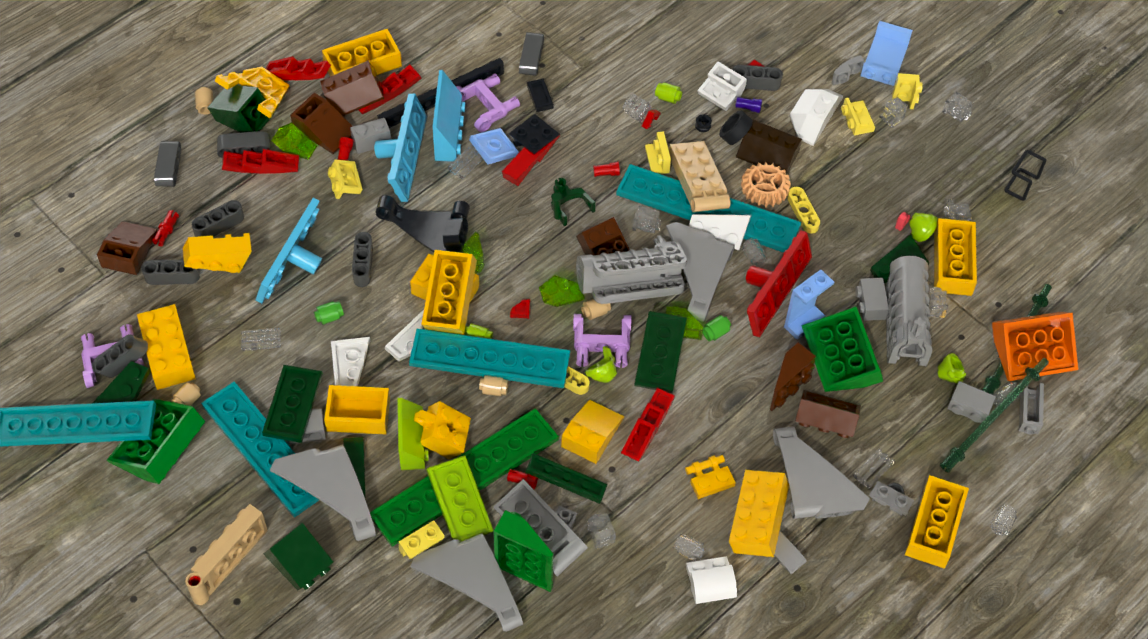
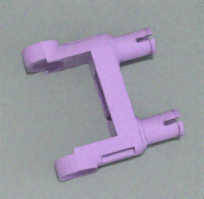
[456,74,520,133]
[573,314,631,368]
[81,324,145,388]

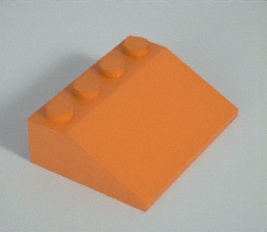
[992,312,1078,381]

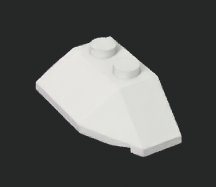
[790,89,843,146]

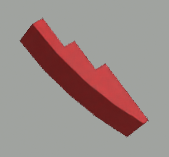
[265,56,331,81]
[359,64,422,114]
[222,149,299,174]
[621,388,675,462]

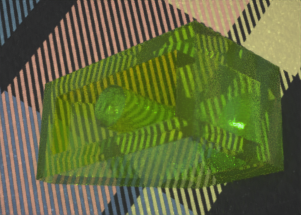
[462,231,485,274]
[666,306,703,340]

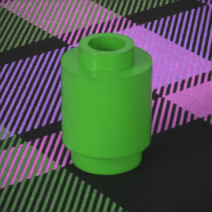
[314,301,344,325]
[702,315,731,342]

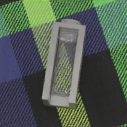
[1018,381,1044,435]

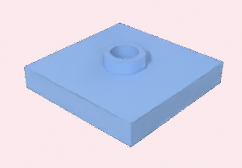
[469,128,519,165]

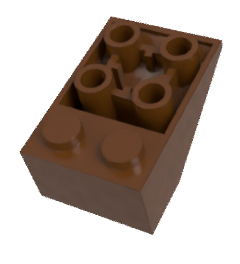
[290,93,353,154]
[576,217,630,256]
[97,221,158,275]
[770,342,816,411]

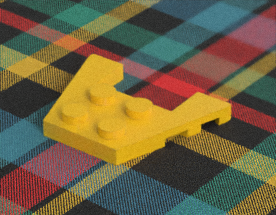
[215,67,290,118]

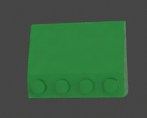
[801,307,883,392]
[107,398,205,484]
[493,510,554,592]

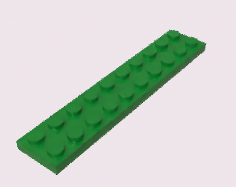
[370,408,559,547]

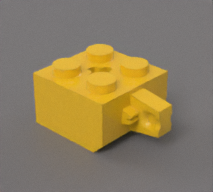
[414,401,471,459]

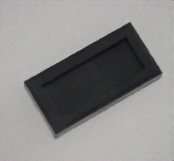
[527,78,554,112]

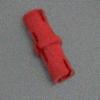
[152,210,179,247]

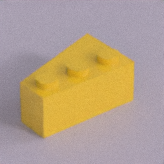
[183,233,252,273]

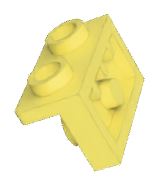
[892,73,923,109]
[841,98,875,135]
[645,131,671,174]
[328,160,363,199]
[399,520,444,559]

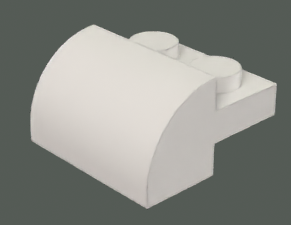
[697,62,747,111]
[686,556,737,604]

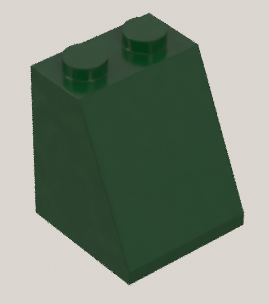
[207,85,274,133]
[263,523,333,591]

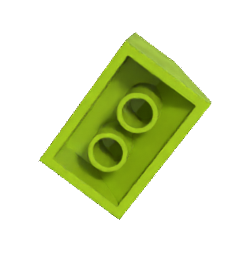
[397,398,429,470]

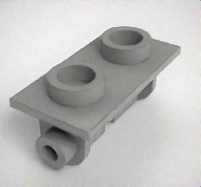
[869,481,914,516]

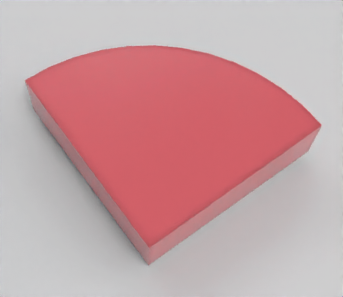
[895,212,911,231]

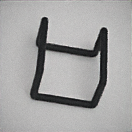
[1004,150,1047,201]

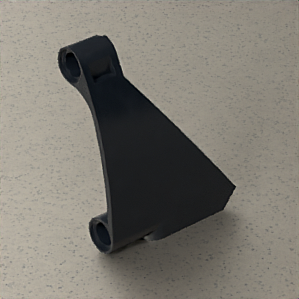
[376,195,470,253]

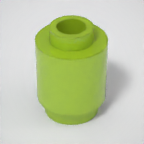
[655,82,682,104]
[464,323,493,339]

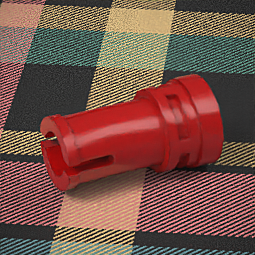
[338,137,354,161]
[593,161,620,177]
[507,469,538,490]

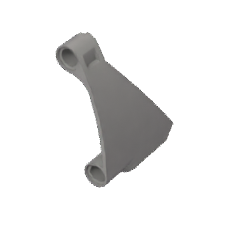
[666,222,735,323]
[773,426,870,519]
[270,445,376,542]
[411,534,523,632]

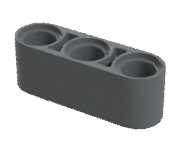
[519,32,544,76]
[732,65,783,91]
[217,131,270,158]
[154,141,181,187]
[191,200,244,237]
[352,232,373,287]
[141,259,200,285]
[92,334,148,378]

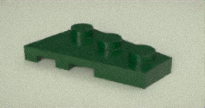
[870,235,929,283]

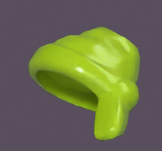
[909,213,938,242]
[585,346,617,383]
[937,353,966,384]

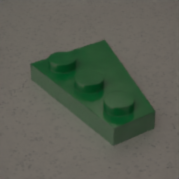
[92,361,151,404]

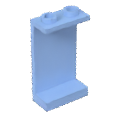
[861,21,913,86]
[784,270,834,340]

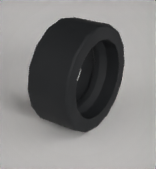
[719,110,753,145]

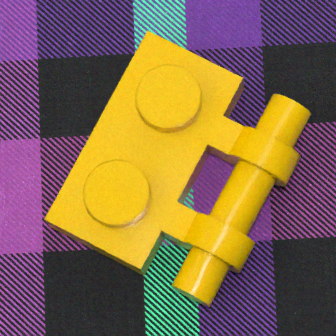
[685,455,736,499]

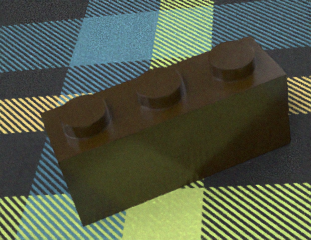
[736,119,802,175]

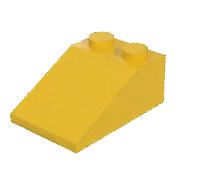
[561,400,624,464]

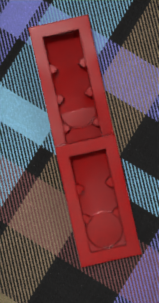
[502,133,560,186]

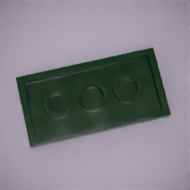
[634,311,687,393]
[262,365,323,443]

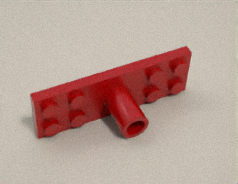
[746,230,812,338]

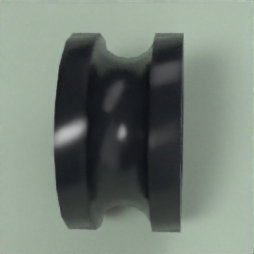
[695,114,712,132]

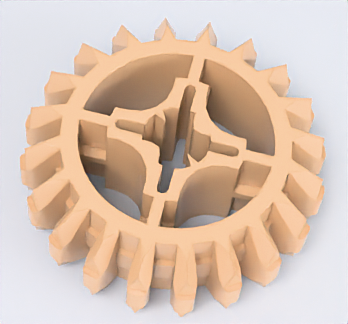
[741,162,791,208]

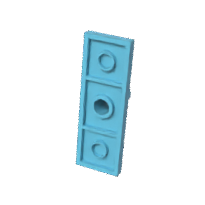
[374,93,427,202]
[255,198,322,304]

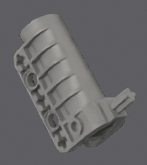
[576,235,687,304]
[886,256,932,366]

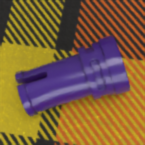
[736,97,762,113]

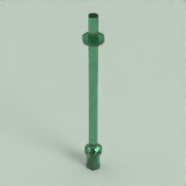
[982,284,1052,395]
[940,358,1049,473]

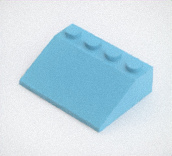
[433,70,466,162]

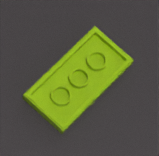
[426,455,494,542]

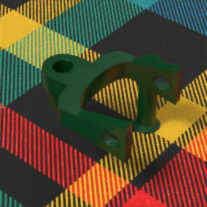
[551,178,595,226]

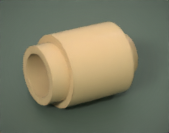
[195,87,213,115]
[581,299,611,320]
[479,375,509,396]
[171,382,201,406]

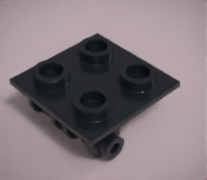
[509,114,560,154]

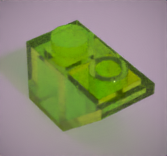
[271,122,317,160]
[539,275,585,307]

